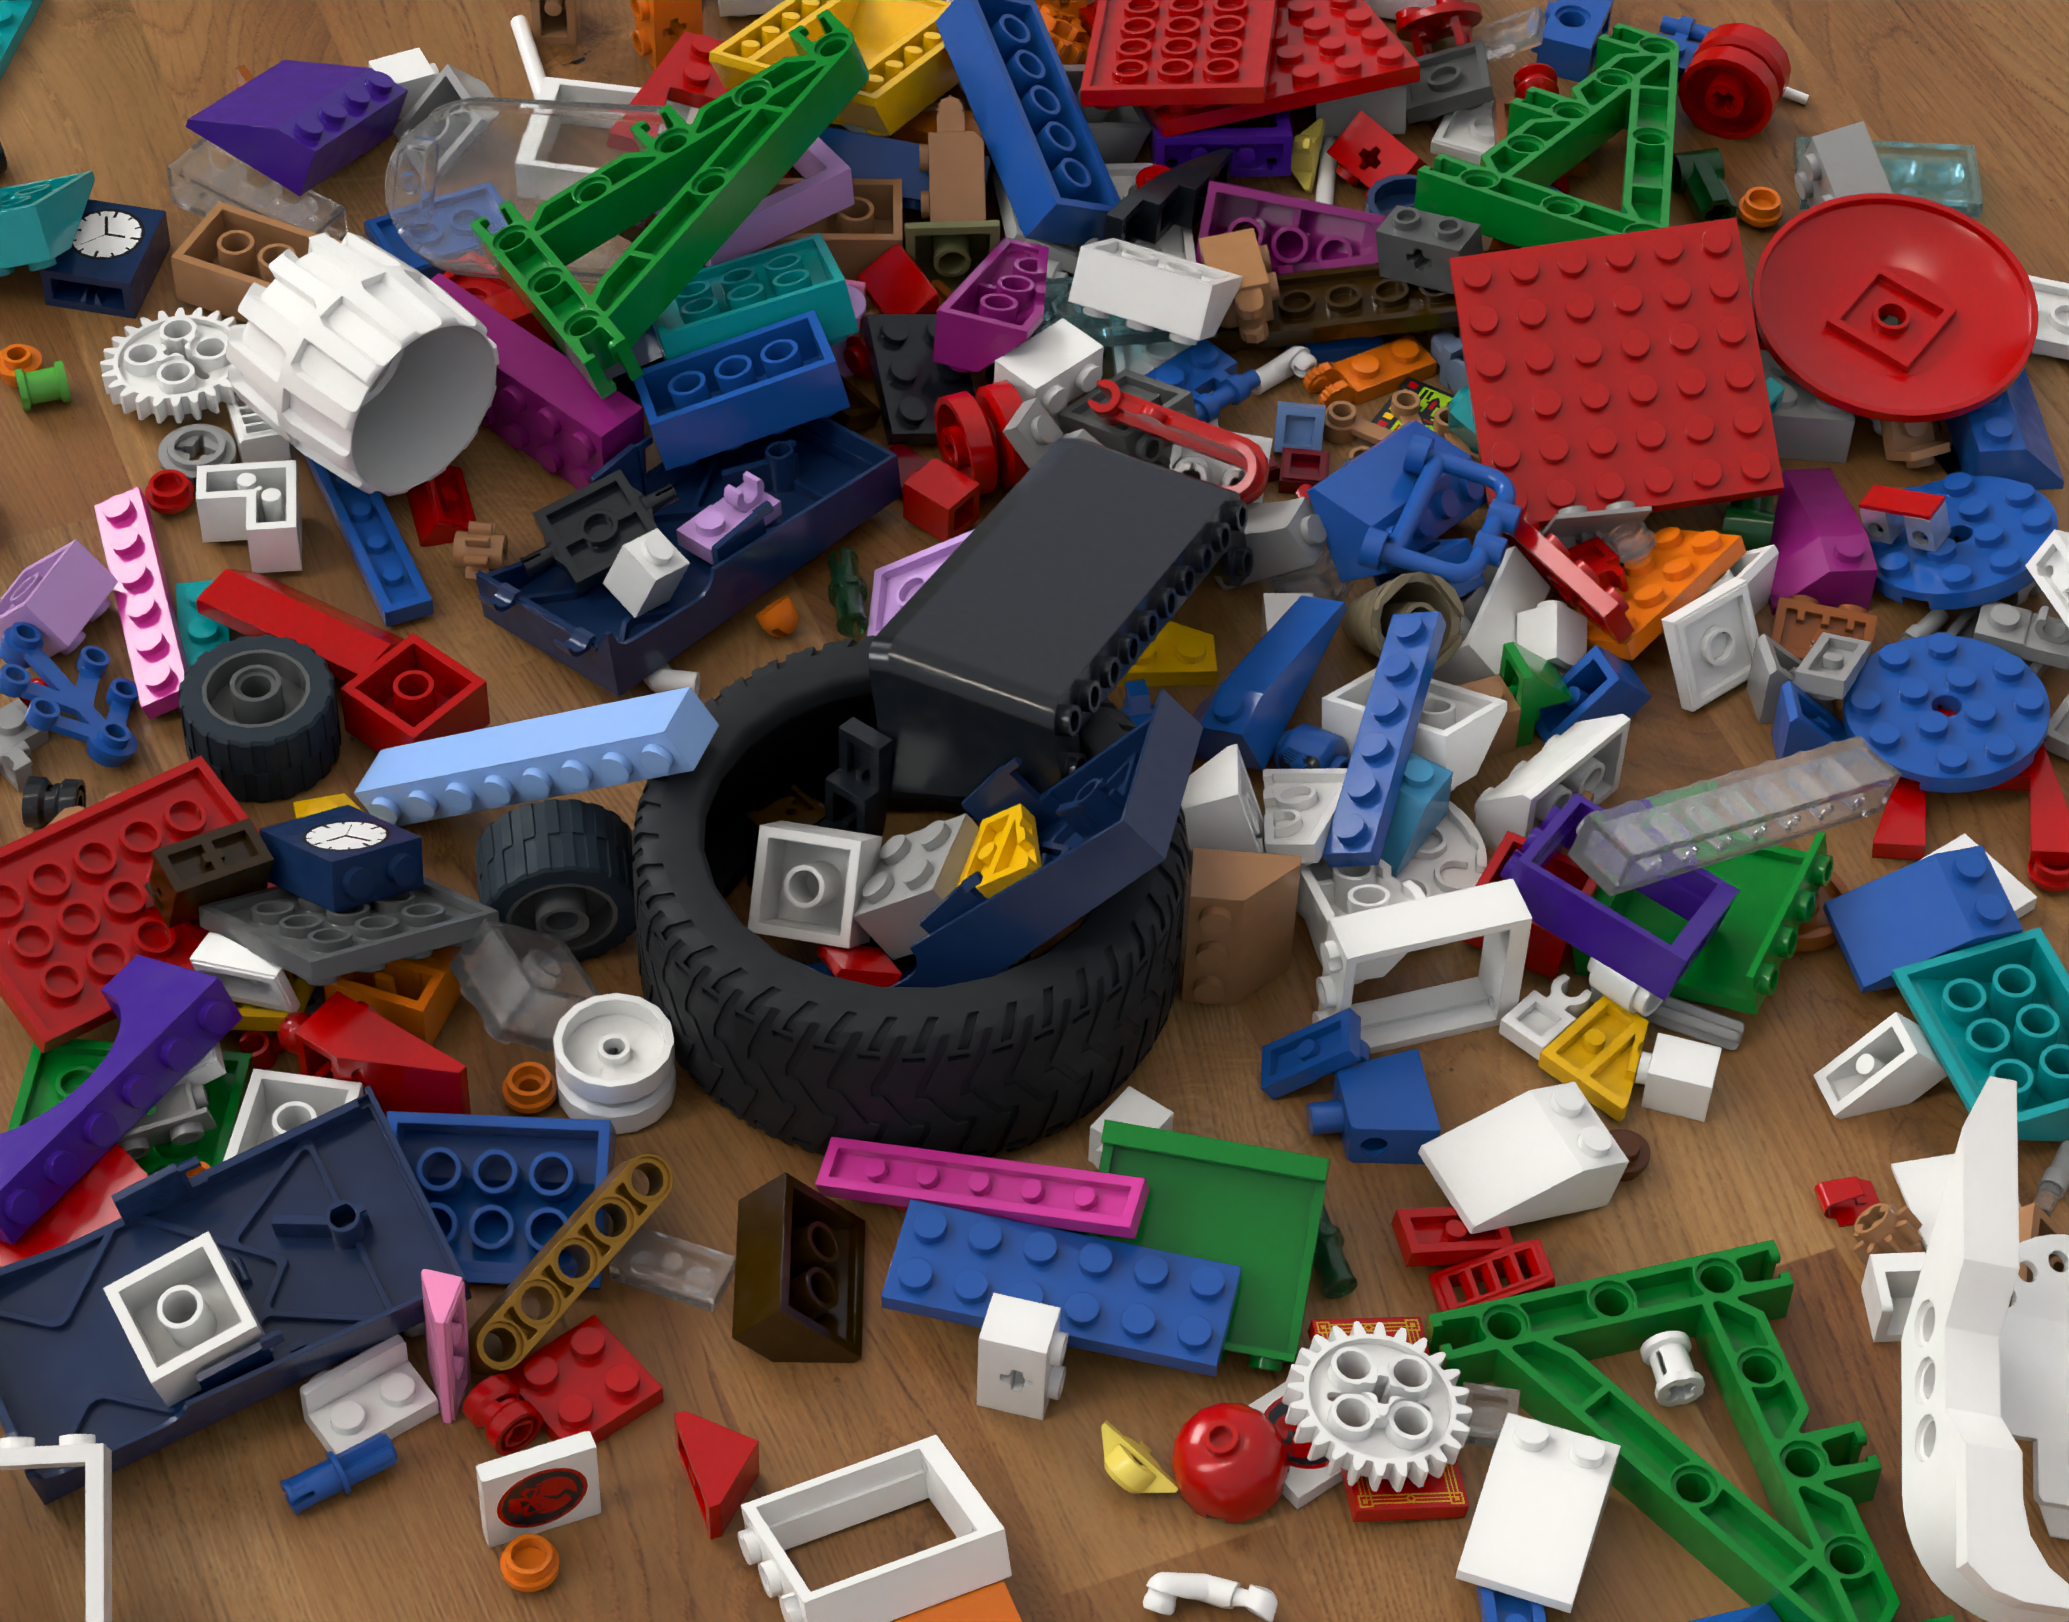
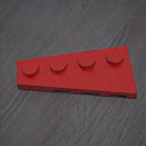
[1487,507,1635,644]

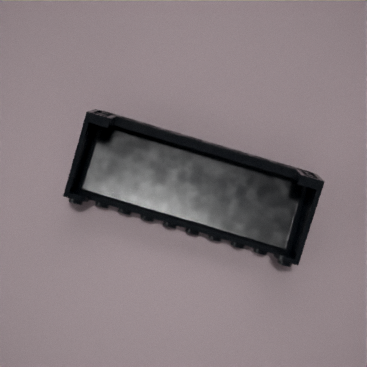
[868,437,1253,797]

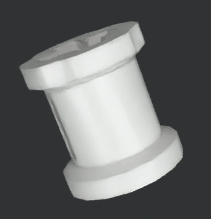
[1640,1331,1705,1407]

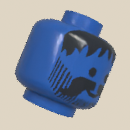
[1273,723,1350,769]

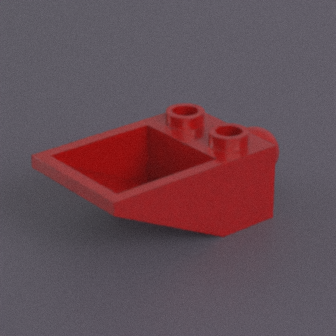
[278,990,471,1118]

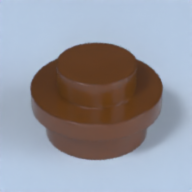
[1609,1129,1651,1181]

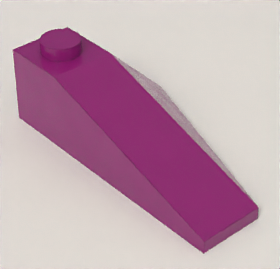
[1195,181,1387,274]
[933,237,1049,373]
[1768,468,1878,615]

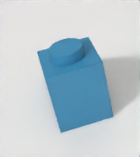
[1380,752,1453,878]

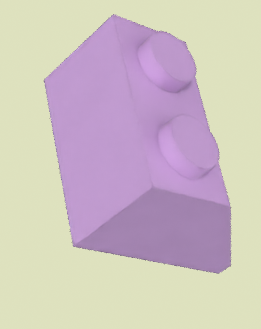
[0,539,119,658]

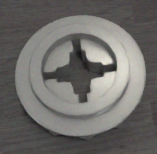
[158,424,236,483]

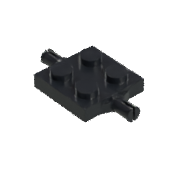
[519,469,679,594]

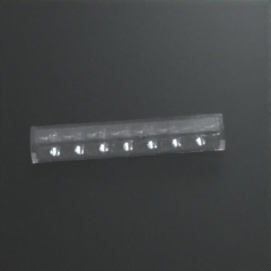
[1568,735,1902,896]

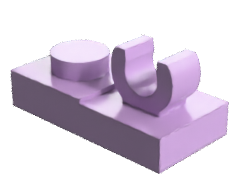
[676,471,782,565]

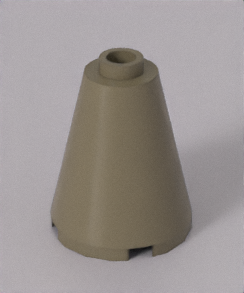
[1342,572,1464,671]

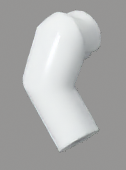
[1251,346,1317,395]

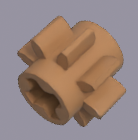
[453,521,508,580]
[1853,1203,1923,1266]

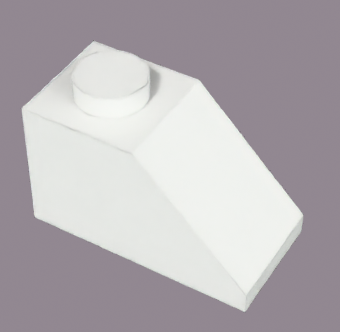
[1813,1012,1948,1119]

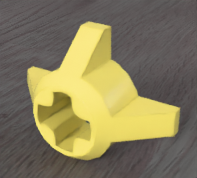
[1291,118,1326,194]
[1101,1420,1179,1494]

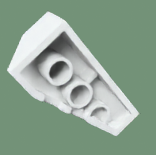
[1297,856,1425,984]

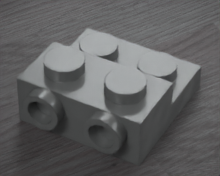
[1058,369,1197,463]

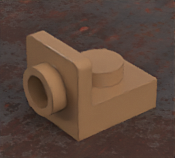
[1880,420,1951,468]

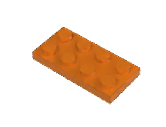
[1574,527,1746,660]

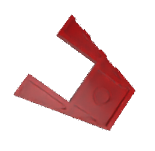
[607,31,789,178]
[1872,704,2069,867]

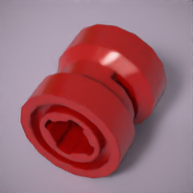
[462,1374,543,1456]

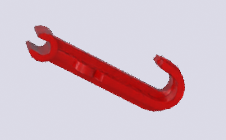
[1087,379,1269,505]

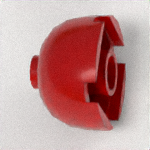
[1172,1403,1290,1523]

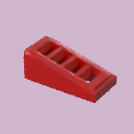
[1428,1239,1555,1312]

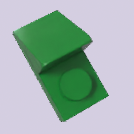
[1499,642,1573,748]

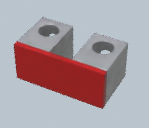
[1859,484,1951,552]

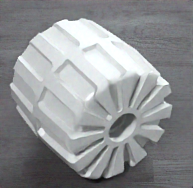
[226,232,499,496]

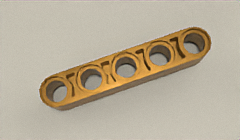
[468,1153,673,1376]

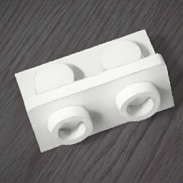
[300,1334,440,1455]

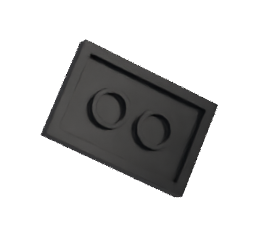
[862,314,975,445]

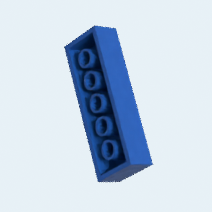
[935,0,1121,246]

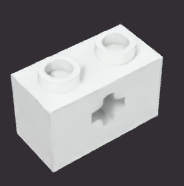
[976,1293,1068,1420]

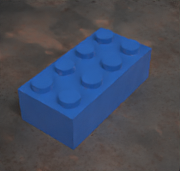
[634,310,850,471]

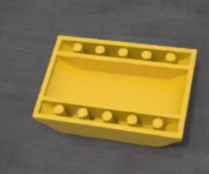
[709,0,959,136]

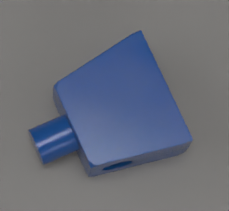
[1306,1049,1441,1164]

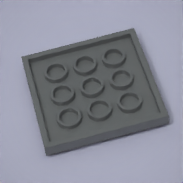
[198,877,500,986]

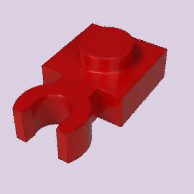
[1567,536,1629,592]

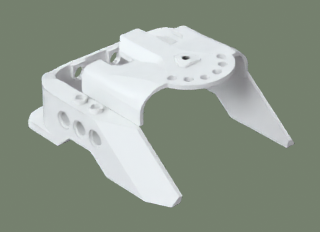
[1901,1076,2069,1622]

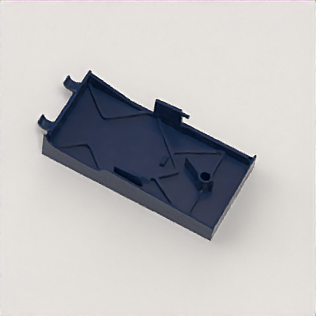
[475,418,902,697]
[861,689,1203,988]
[0,1085,472,1505]

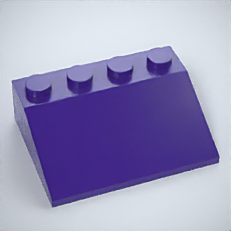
[186,60,408,196]

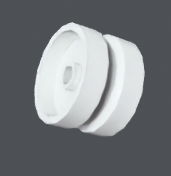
[553,993,676,1134]

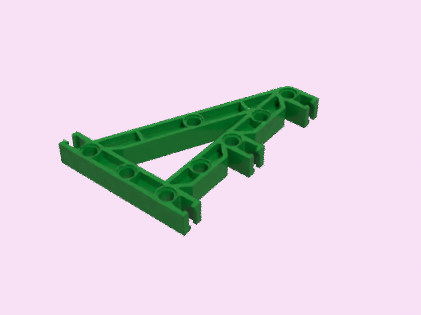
[469,9,870,400]
[1414,23,1679,248]
[1425,1240,1956,1622]

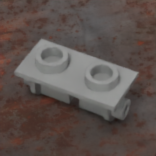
[115,1082,217,1160]

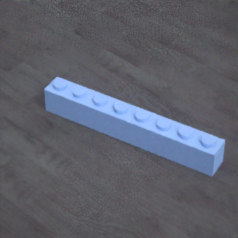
[354,687,719,827]

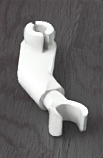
[1143,1572,1278,1622]

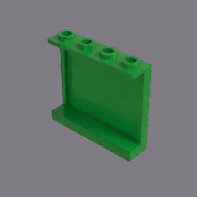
[1572,796,1834,1015]
[1087,1119,1331,1373]

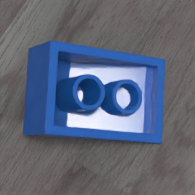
[1823,845,2023,993]

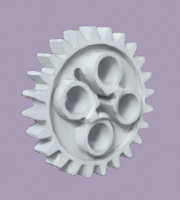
[100,307,237,423]
[1282,1321,1472,1492]

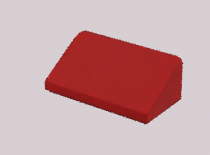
[856,244,939,314]
[406,465,476,547]
[816,944,902,987]

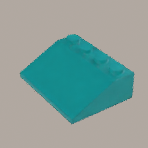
[0,171,95,277]
[652,233,859,361]
[1892,927,2069,1141]

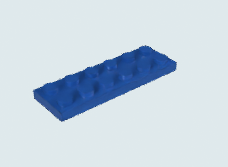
[881,1199,1242,1377]

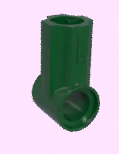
[1671,148,1737,223]
[1721,495,1775,551]

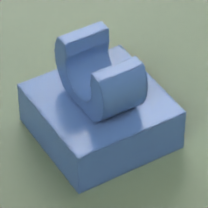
[1273,401,1326,453]

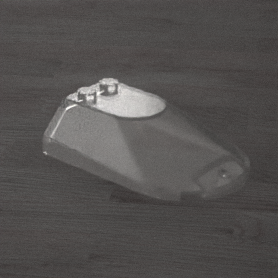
[385,97,667,286]

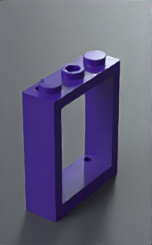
[1144,111,1293,177]
[1500,793,1740,1001]

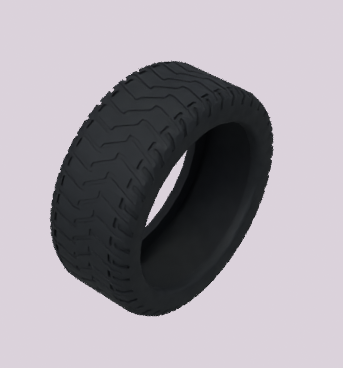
[632,635,1189,1158]

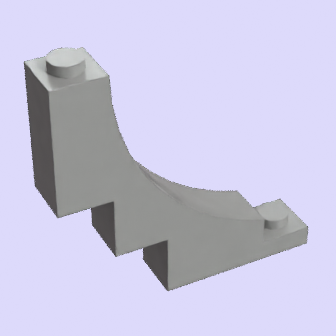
[1003,397,1327,591]

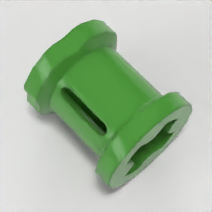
[14,360,72,412]

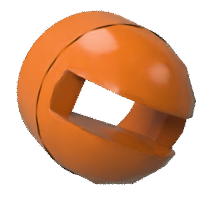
[755,595,799,638]

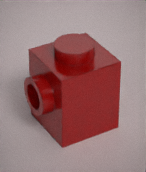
[902,457,980,542]

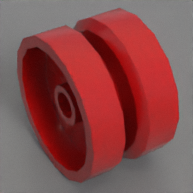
[1678,23,1791,139]
[934,380,1030,496]

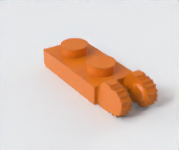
[1302,334,1437,409]

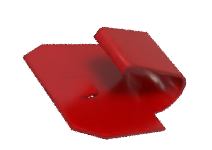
[1814,1176,1880,1227]

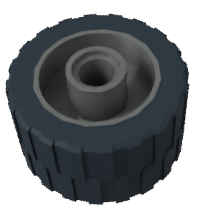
[178,635,342,803]
[475,799,636,965]

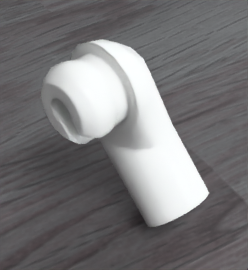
[644,663,700,696]

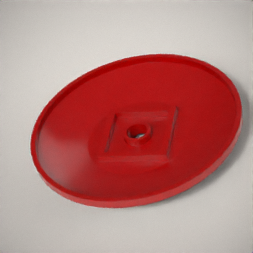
[1751,193,2039,423]

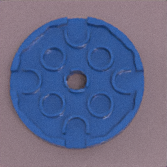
[1869,472,2059,610]
[1843,632,2050,793]

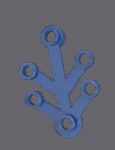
[0,622,139,768]

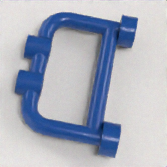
[1358,432,1522,584]

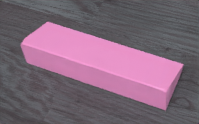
[421,1269,471,1424]

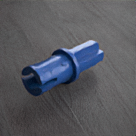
[280,1433,398,1516]

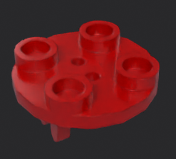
[1395,0,1483,57]

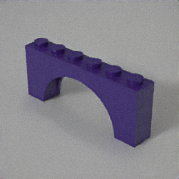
[0,955,243,1245]

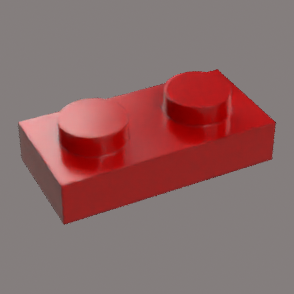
[1391,1207,1515,1267]

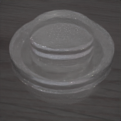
[1608,521,1656,564]

